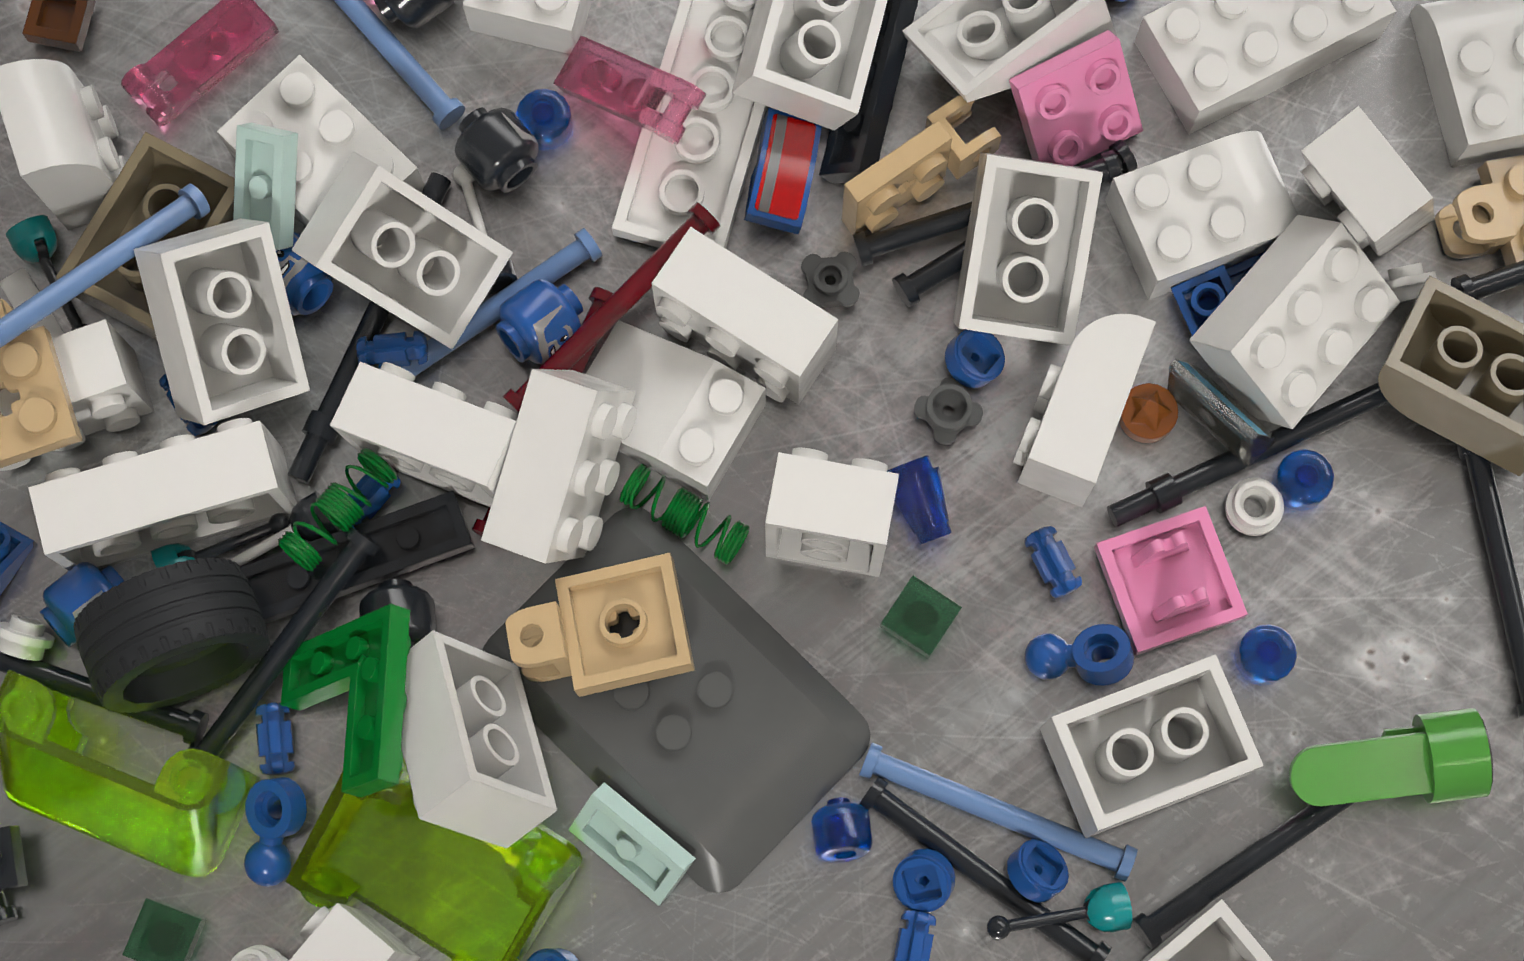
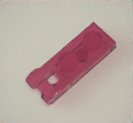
[121,0,279,127]
[553,36,706,145]

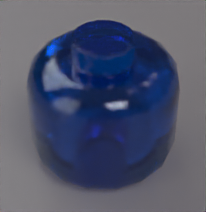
[516,89,573,151]
[1272,449,1334,511]
[1234,624,1297,686]
[811,797,873,862]

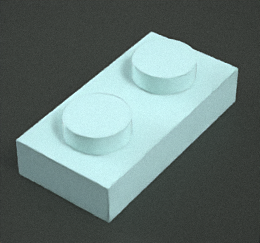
[233,122,298,250]
[568,782,696,906]

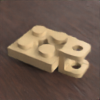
[842,95,1002,234]
[1435,155,1524,266]
[0,298,83,468]
[505,553,695,697]

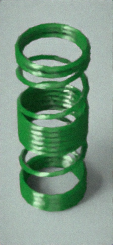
[278,448,397,571]
[619,463,750,565]

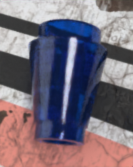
[887,455,952,545]

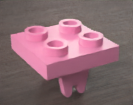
[1009,30,1143,166]
[1094,506,1248,656]

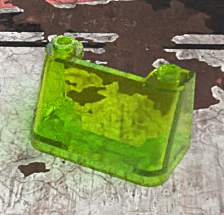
[0,670,260,878]
[285,745,582,961]

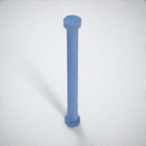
[334,0,465,129]
[0,184,210,348]
[401,228,603,376]
[859,742,1138,882]

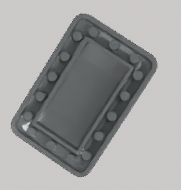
[482,507,871,893]

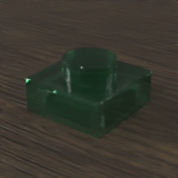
[880,575,962,659]
[122,898,206,961]

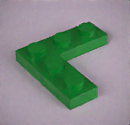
[280,604,411,798]

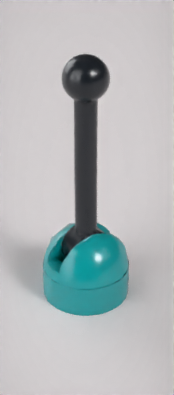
[6,215,87,331]
[150,513,290,568]
[987,882,1133,940]

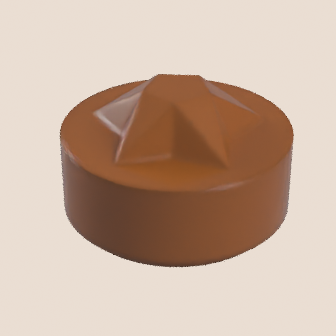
[1119,383,1178,443]

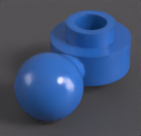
[1025,624,1134,686]
[244,777,307,887]

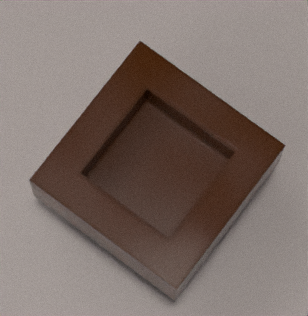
[22,0,96,52]

